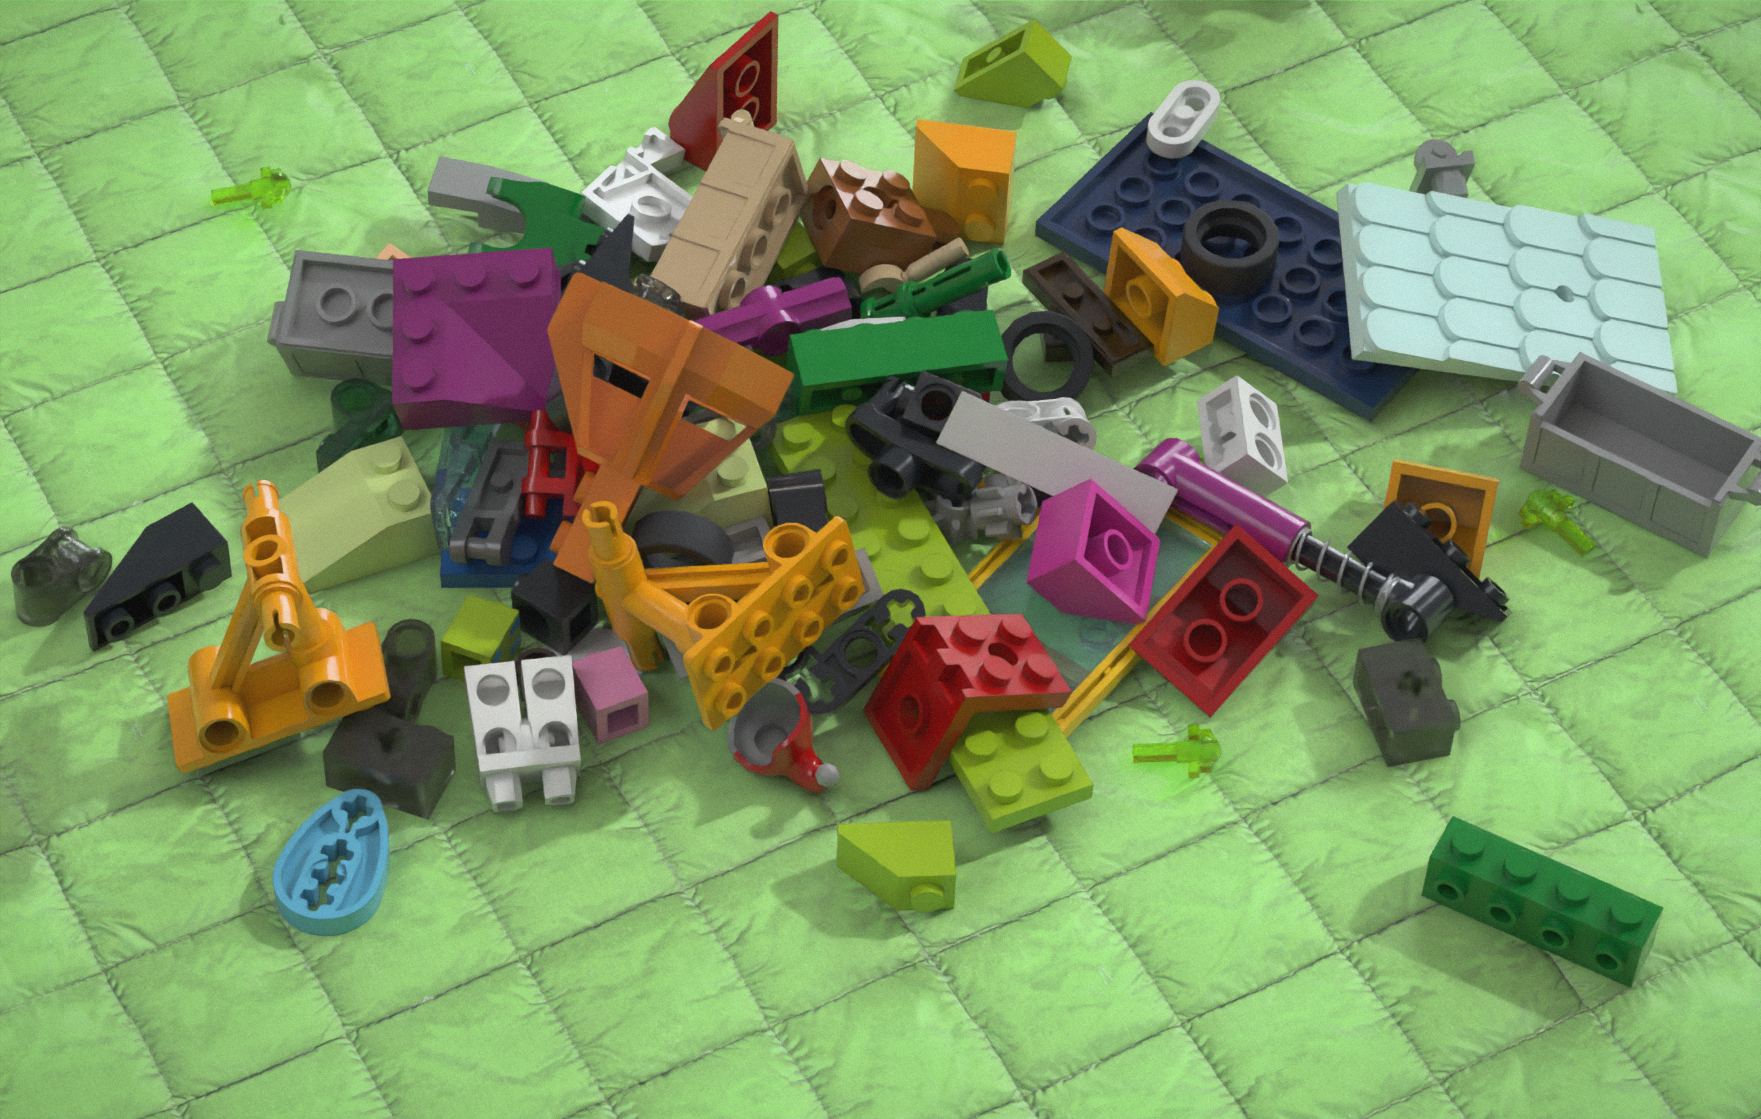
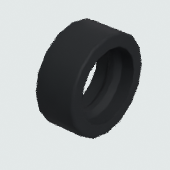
[1180,200,1279,295]
[1000,311,1094,402]
[631,510,734,605]

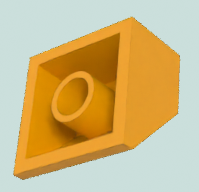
[912,119,1017,245]
[1104,227,1219,366]
[1383,458,1499,578]

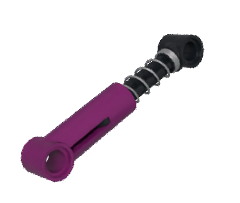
[1133,438,1454,648]

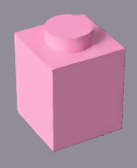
[572,645,649,745]

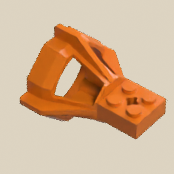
[547,272,794,584]

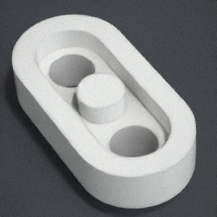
[1147,80,1220,158]

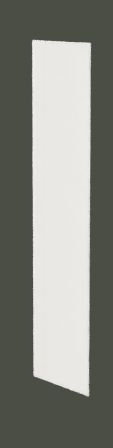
[936,391,1178,534]

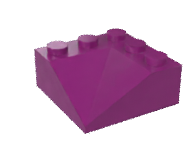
[392,248,561,430]

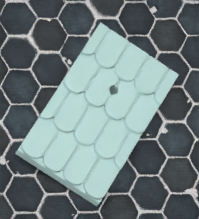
[1336,182,1678,396]

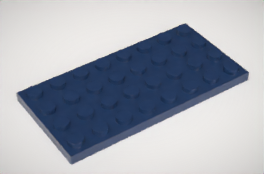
[1035,112,1420,422]

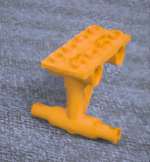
[167,480,390,774]
[582,501,865,731]

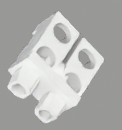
[464,655,581,813]

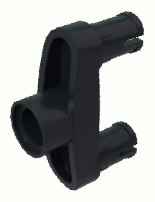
[845,376,987,500]

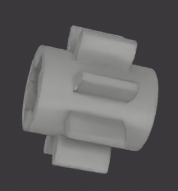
[970,473,1037,541]
[923,488,979,546]

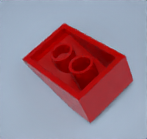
[668,11,778,172]
[1128,523,1319,718]

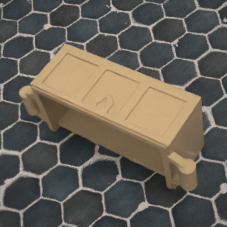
[633,109,811,321]

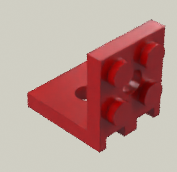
[862,614,1072,791]

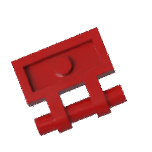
[521,410,601,521]

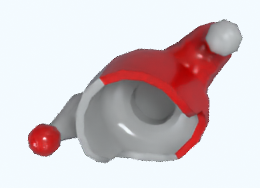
[728,678,840,794]

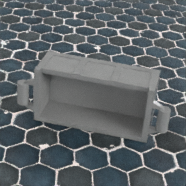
[267,250,393,386]
[1517,352,1761,558]

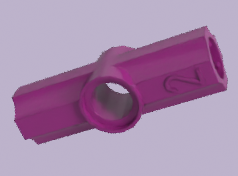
[693,277,852,356]

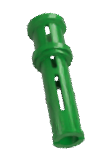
[860,247,1011,319]

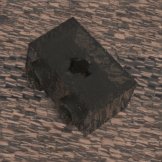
[1352,637,1461,767]
[322,709,456,820]

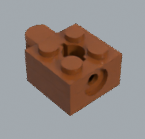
[799,158,960,274]

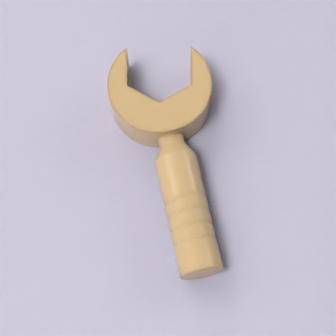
[858,237,969,300]

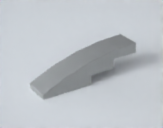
[427,156,598,256]

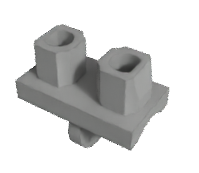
[1409,139,1475,198]

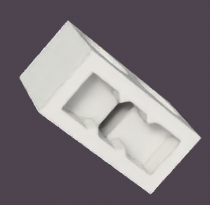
[1197,375,1288,497]

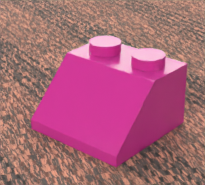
[1026,479,1160,625]

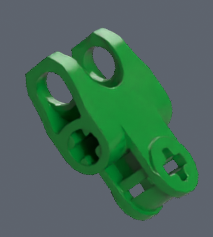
[467,177,607,267]

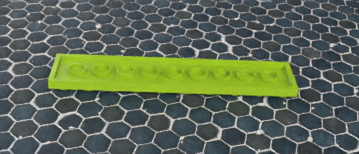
[763,404,1094,833]

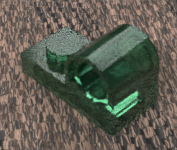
[316,378,404,473]

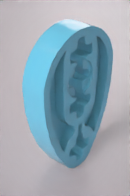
[272,789,390,936]

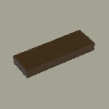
[1022,251,1155,378]

